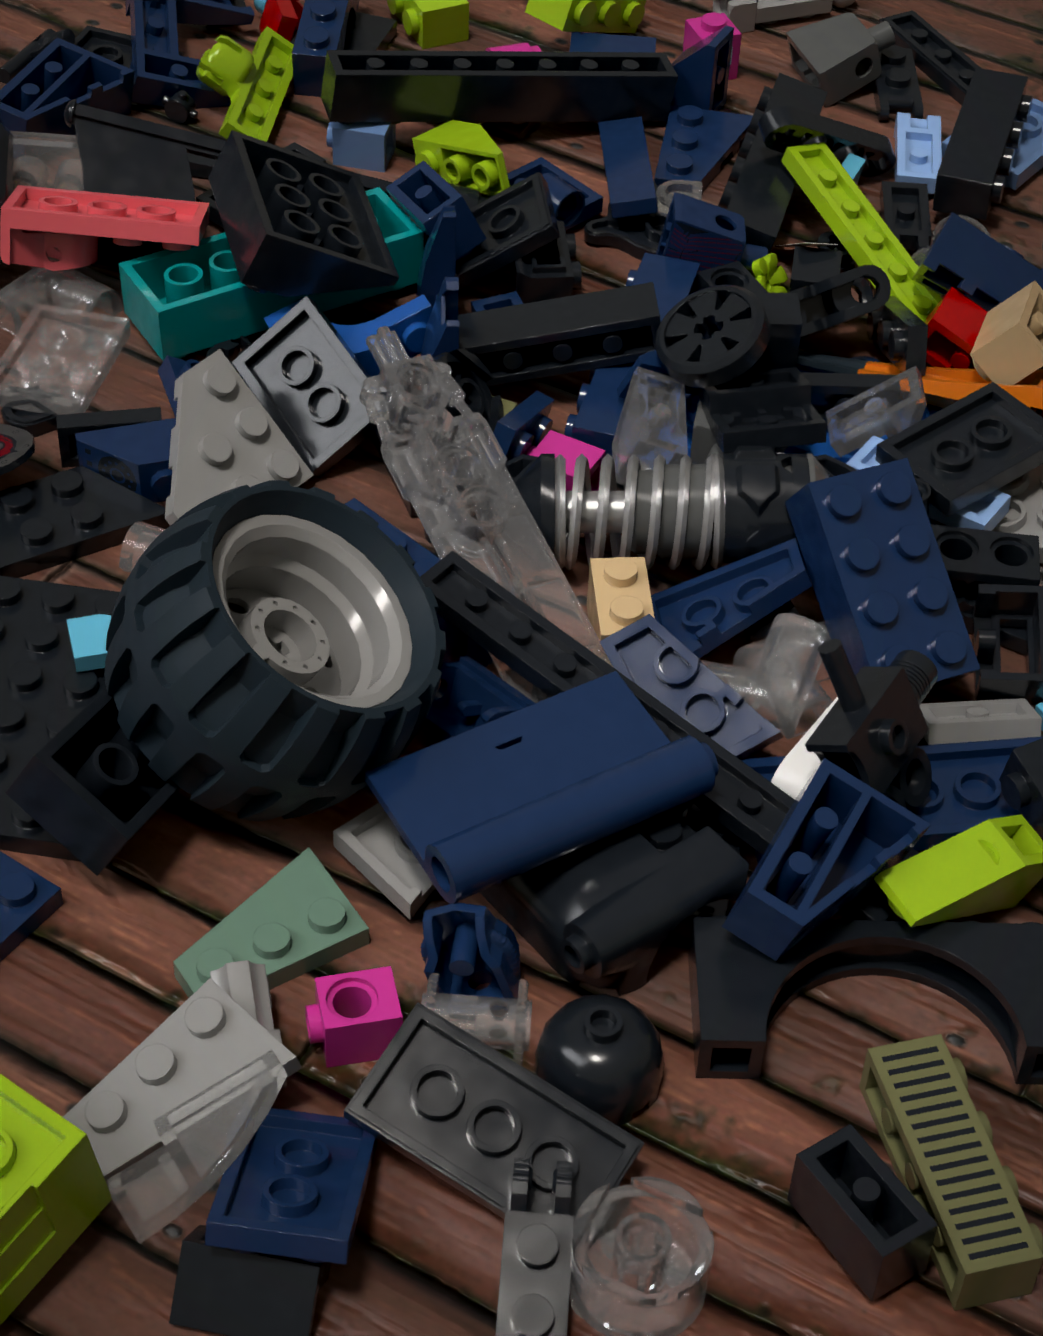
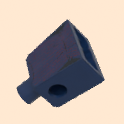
[656,192,768,274]

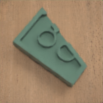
[173,847,369,998]

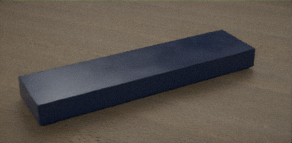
[598,116,658,219]

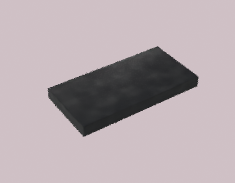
[344,1002,644,1263]

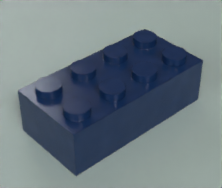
[785,457,980,689]

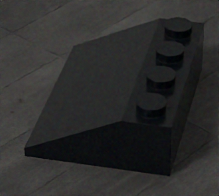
[208,130,399,297]

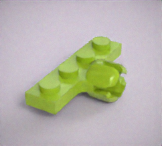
[196,26,294,142]

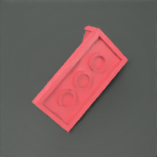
[0,185,210,271]

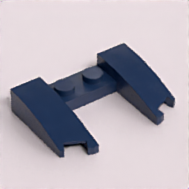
[125,0,255,109]
[416,206,459,368]

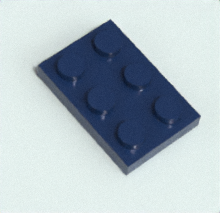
[205,1105,378,1265]

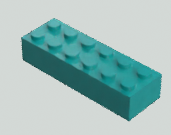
[118,187,424,361]

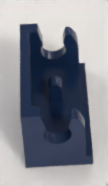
[423,656,535,740]

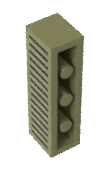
[859,1034,1043,1311]

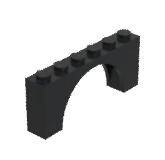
[688,915,1043,1085]

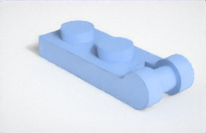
[894,112,942,194]

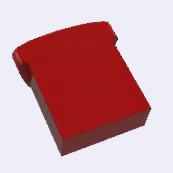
[259,0,304,42]

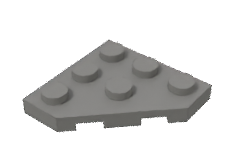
[165,349,314,526]

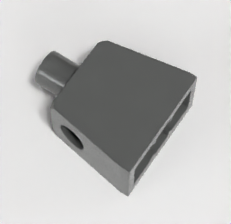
[786,12,896,108]

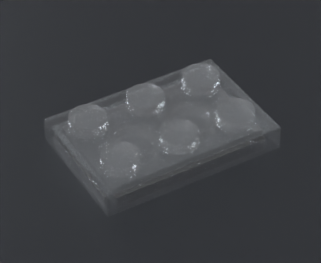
[0,303,131,416]

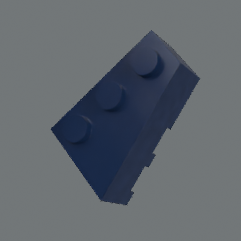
[0,37,134,163]
[912,212,1043,312]
[722,758,931,961]

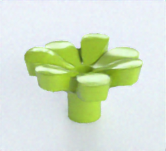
[752,253,788,293]

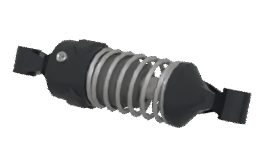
[422,446,931,570]

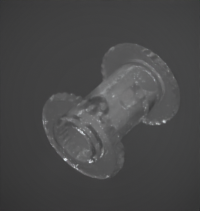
[421,973,533,1067]

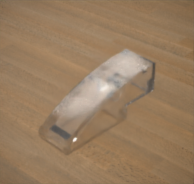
[107,1050,288,1244]

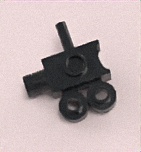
[805,639,938,808]

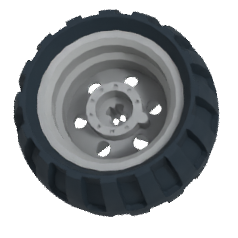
[104,480,446,821]

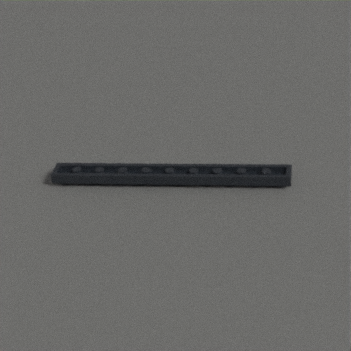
[420,550,896,921]

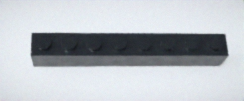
[321,50,678,125]

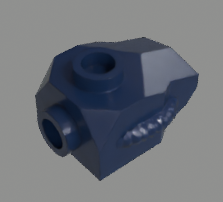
[420,902,521,1009]

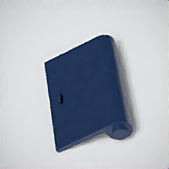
[364,671,719,904]

